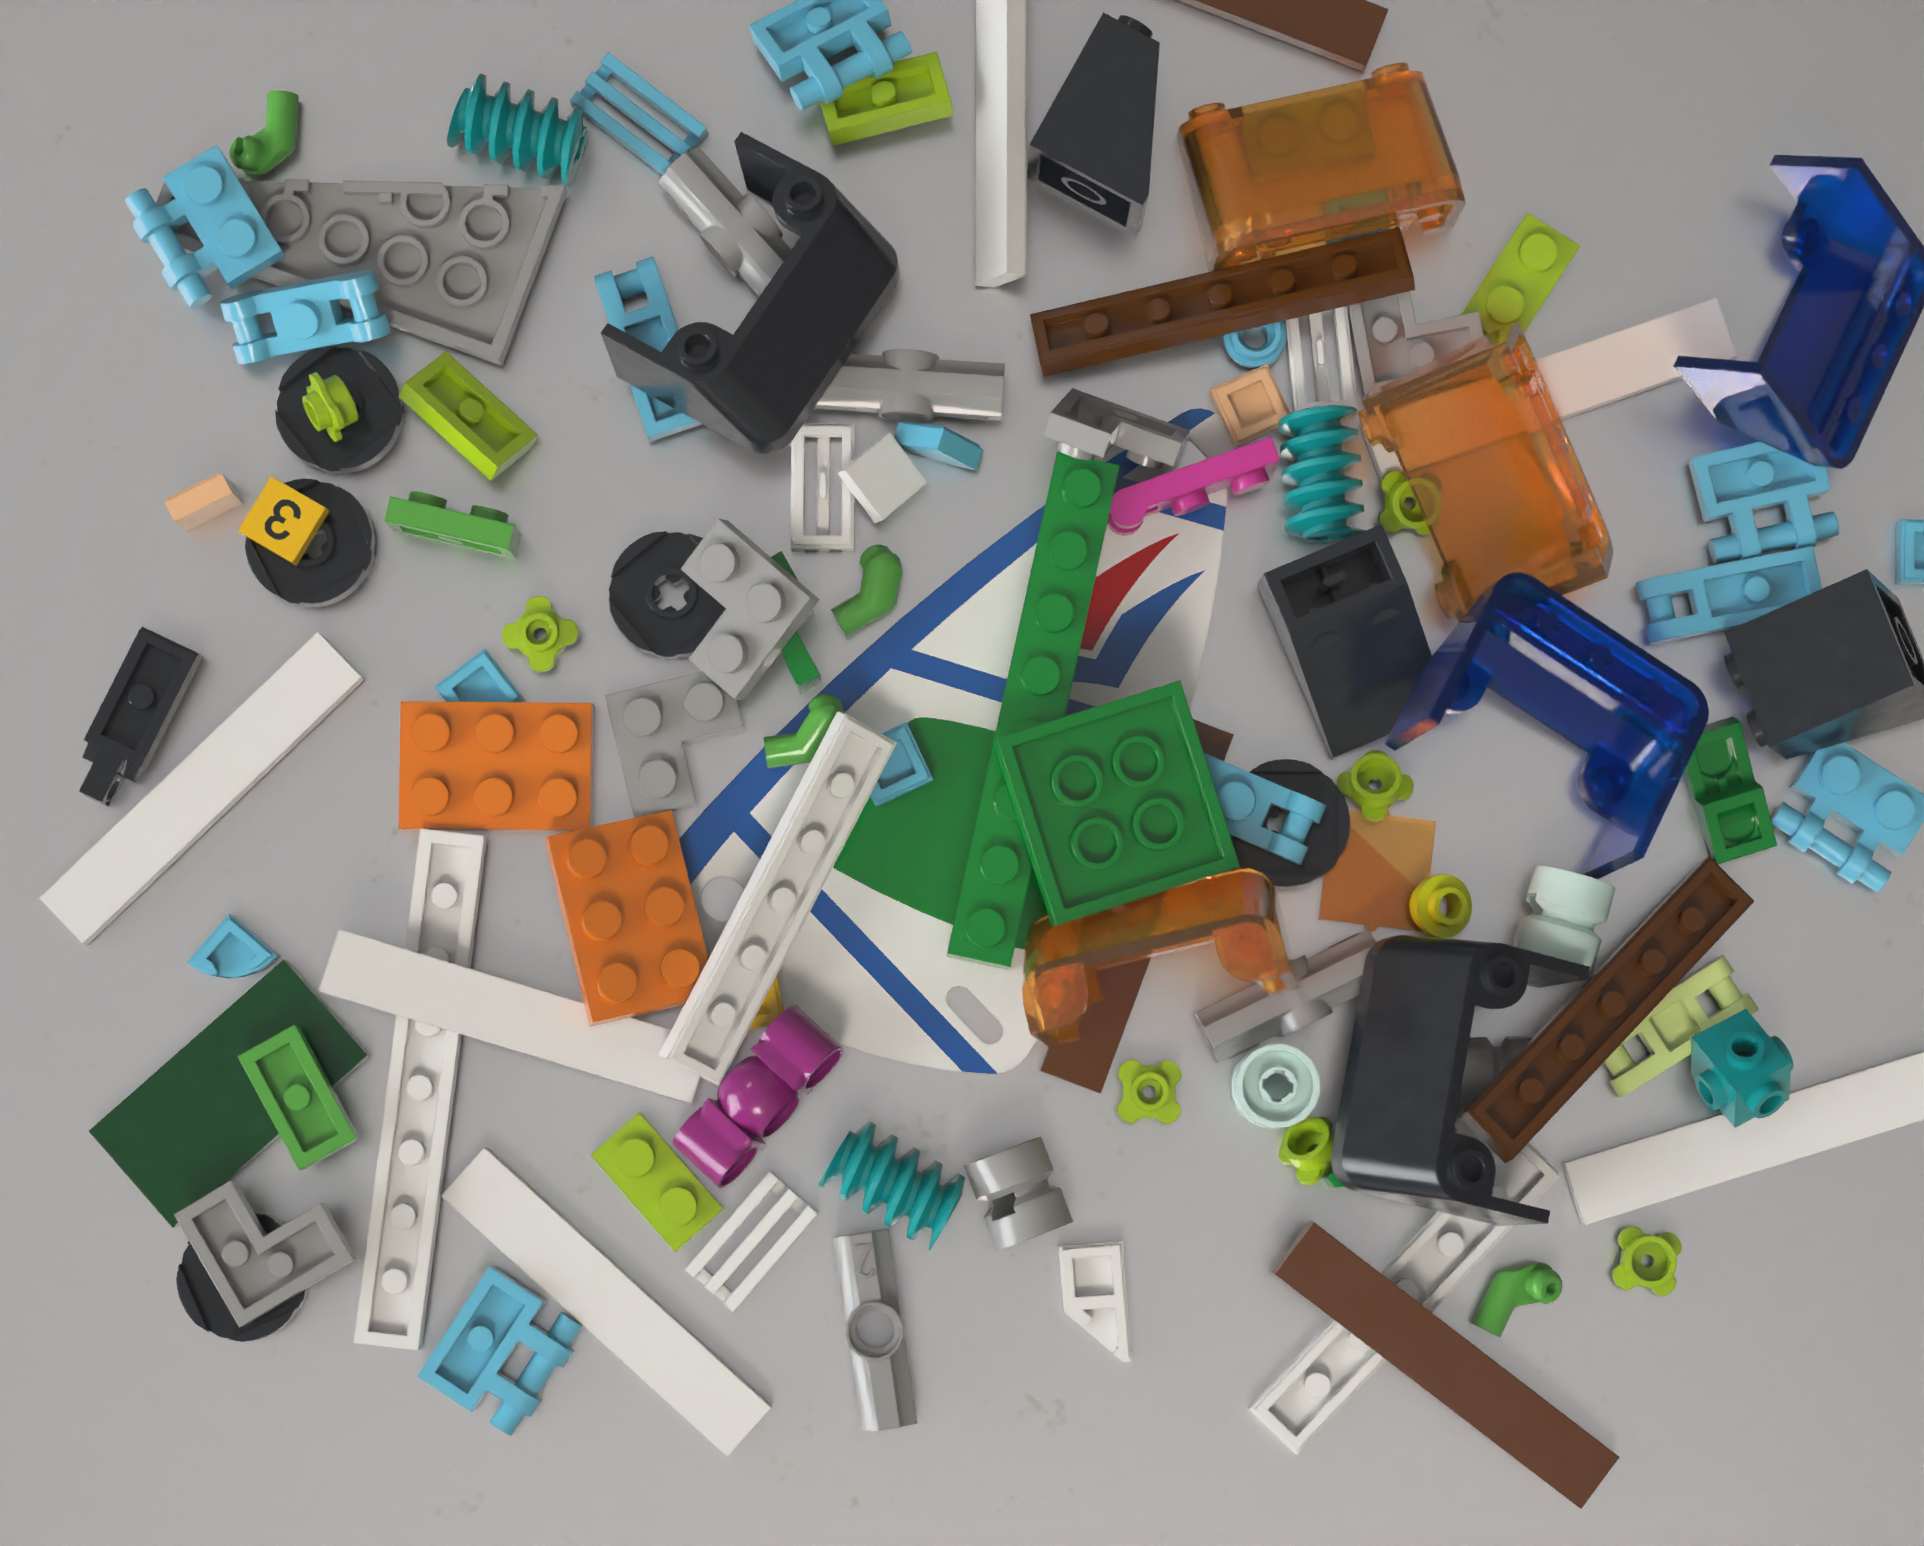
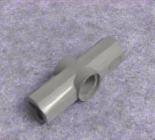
[658,146,792,296]
[814,349,1005,423]
[1194,929,1377,1063]
[833,1229,918,1432]

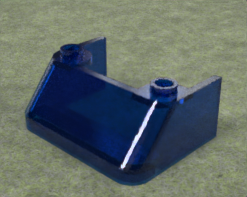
[1673,155,1924,469]
[1385,572,1709,879]

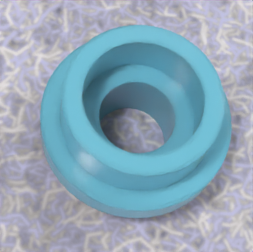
[1223,321,1287,368]

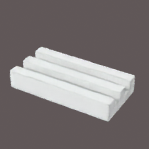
[1283,306,1358,417]
[791,423,855,552]
[684,1171,819,1312]

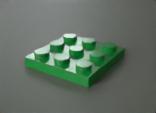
[993,680,1240,926]

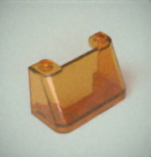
[1177,63,1466,272]
[1359,323,1613,634]
[1022,867,1300,1047]

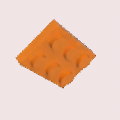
[398,701,594,831]
[545,810,709,1027]

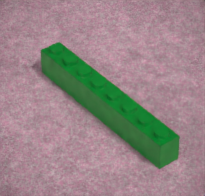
[947,452,1120,970]

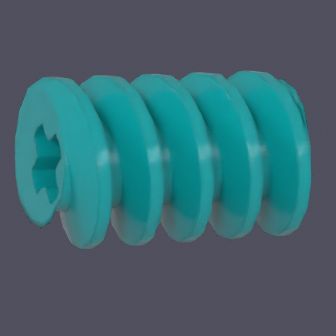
[447,73,587,186]
[1278,405,1366,542]
[818,1121,965,1251]

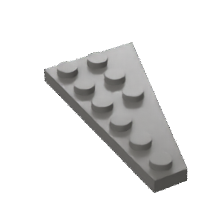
[156,178,568,366]

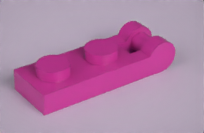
[1107,436,1280,536]

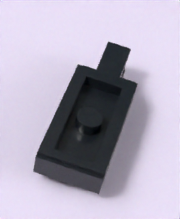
[79,627,203,807]

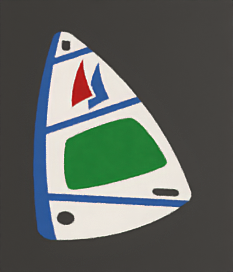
[679,408,1230,1074]

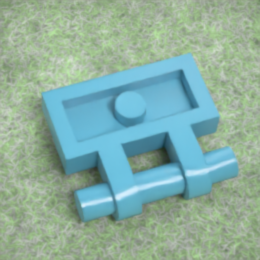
[749,0,912,111]
[125,145,286,308]
[1688,429,1839,564]
[1771,742,1924,893]
[417,1266,583,1436]

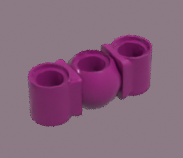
[672,1005,844,1188]

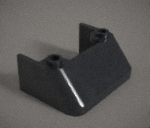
[601,132,900,454]
[1331,935,1590,1226]

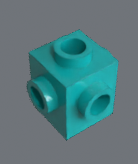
[1691,1009,1794,1128]

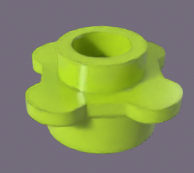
[302,372,358,442]
[1377,470,1441,535]
[502,596,579,672]
[1337,750,1414,822]
[1117,1059,1182,1124]
[1279,1117,1335,1185]
[1612,1226,1682,1296]

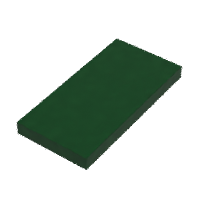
[89,959,371,1228]

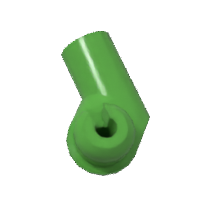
[229,91,299,176]
[831,544,903,636]
[764,694,846,768]
[1471,1261,1563,1337]

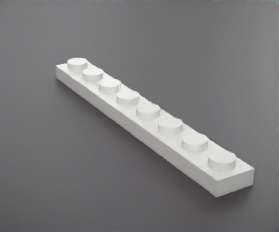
[354,829,487,1350]

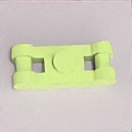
[1604,955,1759,1098]

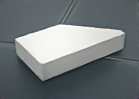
[1058,1241,1132,1362]

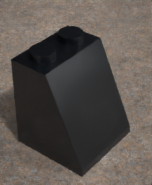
[1027,12,1160,236]
[1724,569,1924,760]

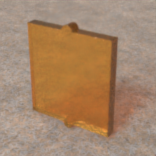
[1318,810,1436,932]

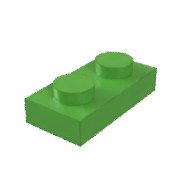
[384,491,522,559]
[237,1025,360,1170]

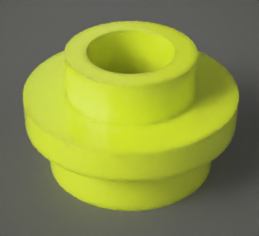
[1409,874,1472,938]

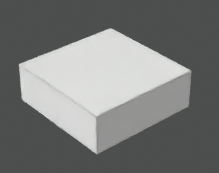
[837,432,928,523]

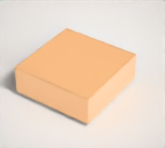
[1209,364,1291,449]
[165,473,244,532]

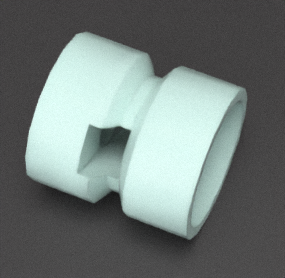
[1513,865,1616,975]
[1229,1044,1320,1128]

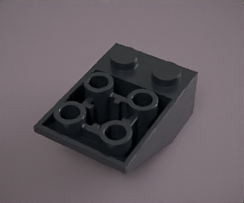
[1257,524,1450,759]

